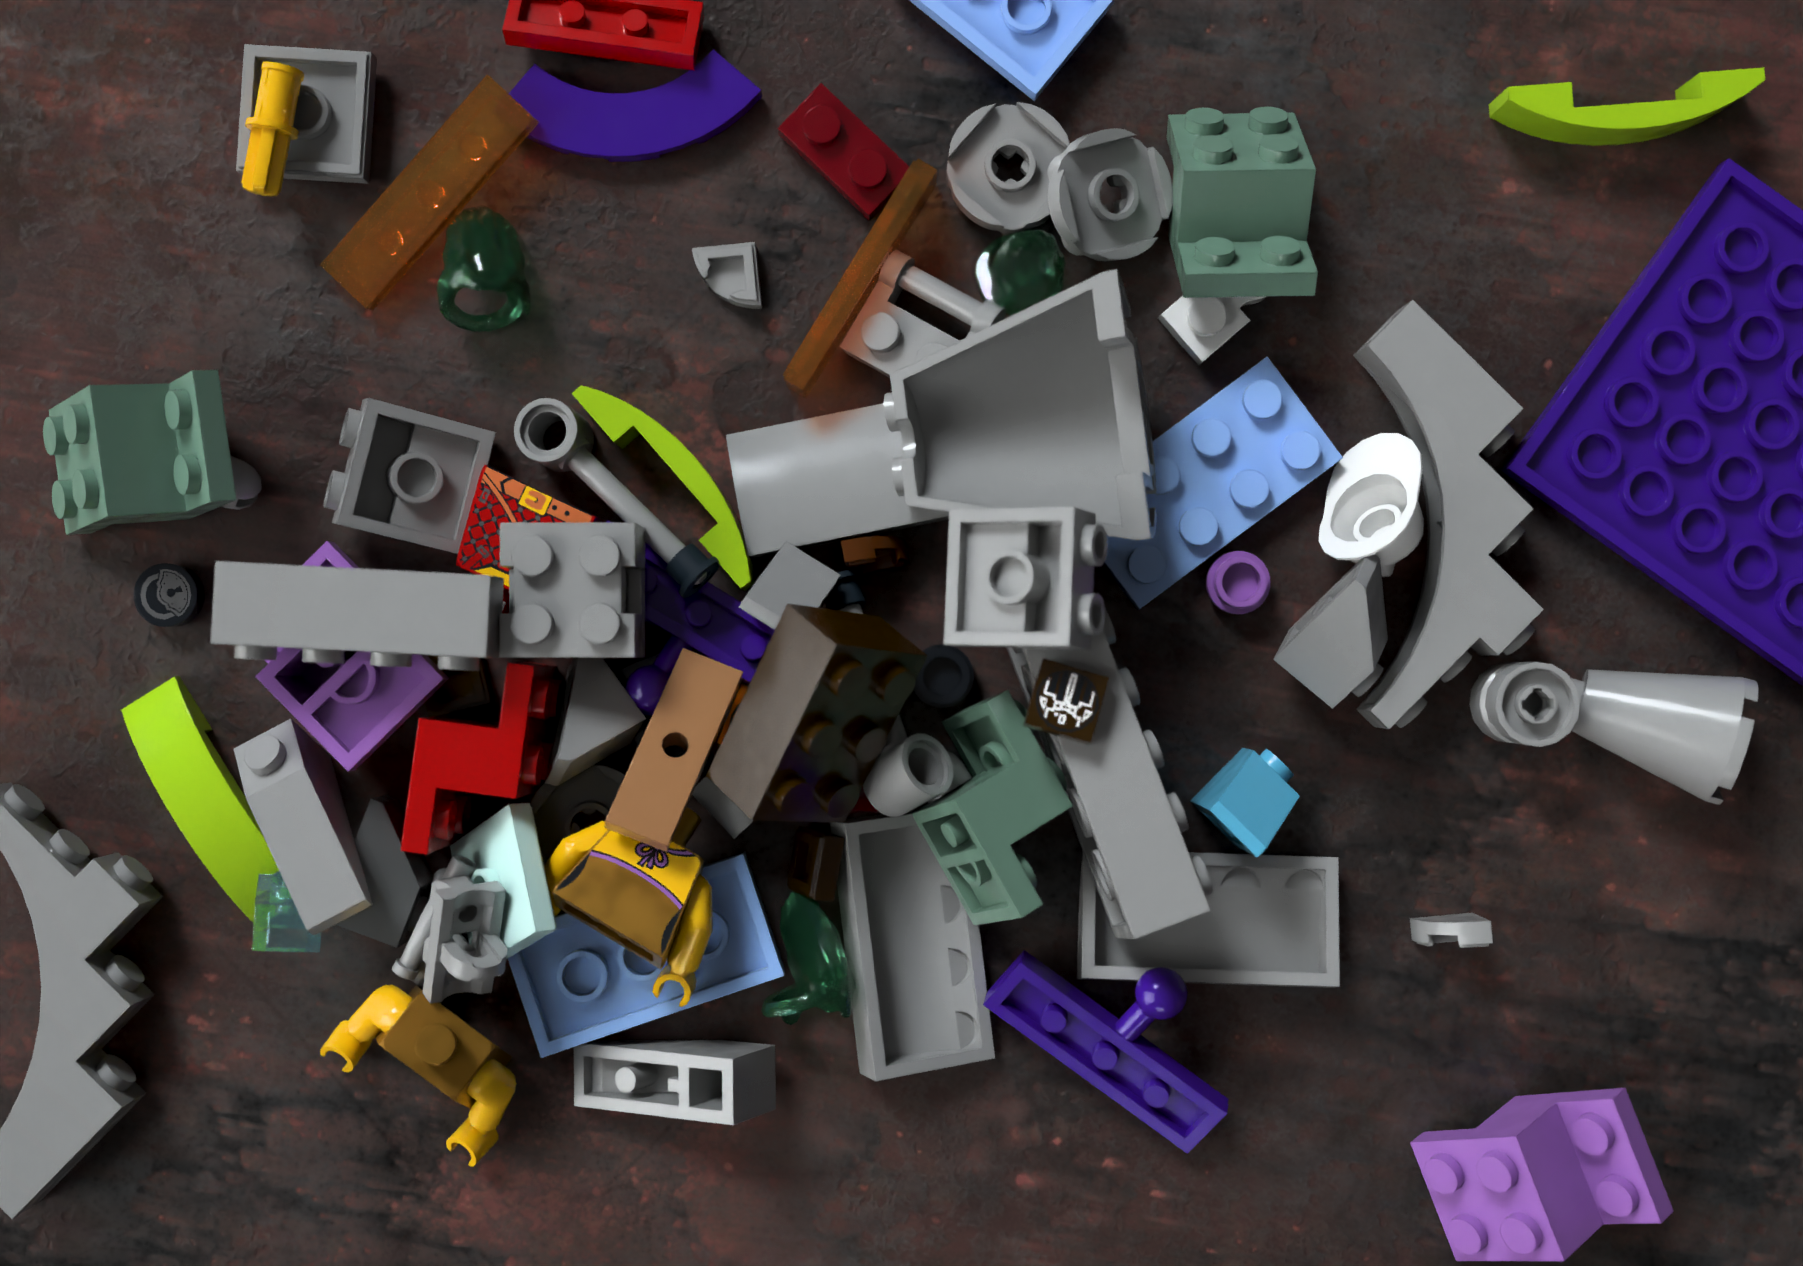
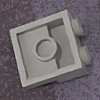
[323,398,496,554]
[944,507,1108,650]

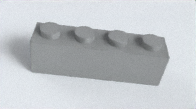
[211,561,504,671]

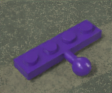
[606,520,775,716]
[983,950,1229,1154]

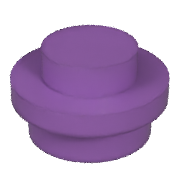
[1206,551,1271,614]

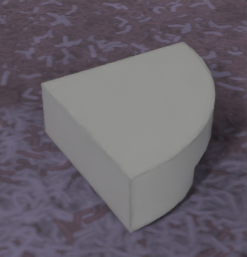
[692,242,762,309]
[1410,913,1493,948]

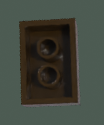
[706,603,928,823]

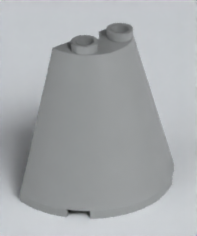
[884,269,1157,540]

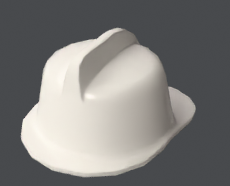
[1318,433,1424,577]

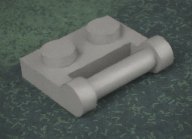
[840,249,1006,378]

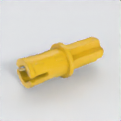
[241,61,304,196]

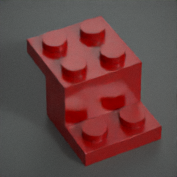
[400,662,564,855]

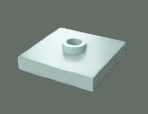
[450,803,557,959]

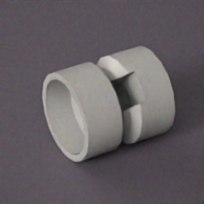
[1469,662,1581,747]

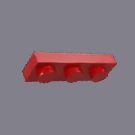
[502,0,705,71]

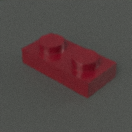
[777,83,913,221]

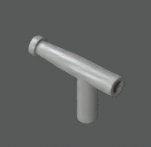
[392,855,477,980]

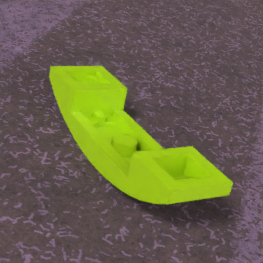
[1488,67,1765,146]
[571,385,755,591]
[121,676,293,924]

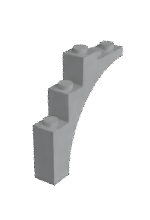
[1353,300,1544,729]
[0,782,163,1219]

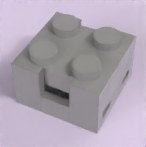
[500,522,645,657]

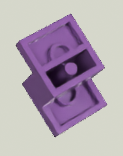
[255,541,449,772]
[1410,1088,1674,1261]

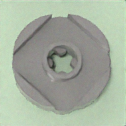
[946,102,1070,236]
[1047,128,1173,261]

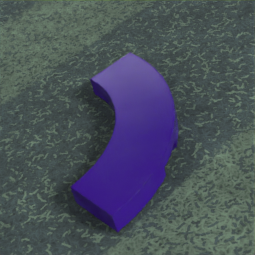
[493,50,763,162]

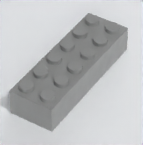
[1006,609,1213,939]

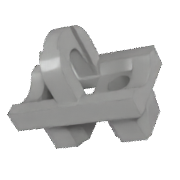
[422,875,507,1004]

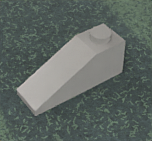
[234,719,373,936]
[574,1040,776,1125]

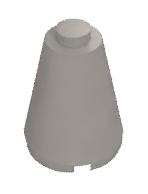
[1571,669,1759,805]

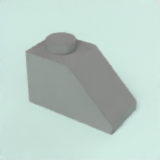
[1273,555,1388,709]

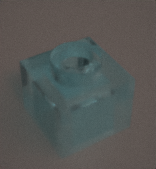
[252,871,321,952]

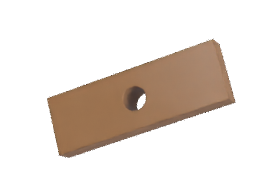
[605,648,743,852]

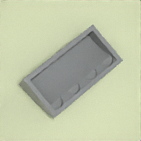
[726,403,949,559]
[830,810,995,1081]
[1077,850,1340,988]

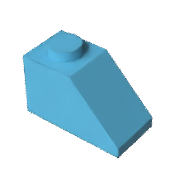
[1190,748,1300,857]

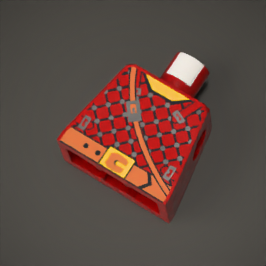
[456,464,605,613]

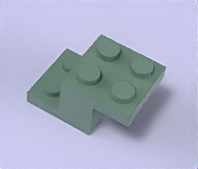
[1166,107,1318,298]
[43,370,236,535]
[911,690,1073,925]

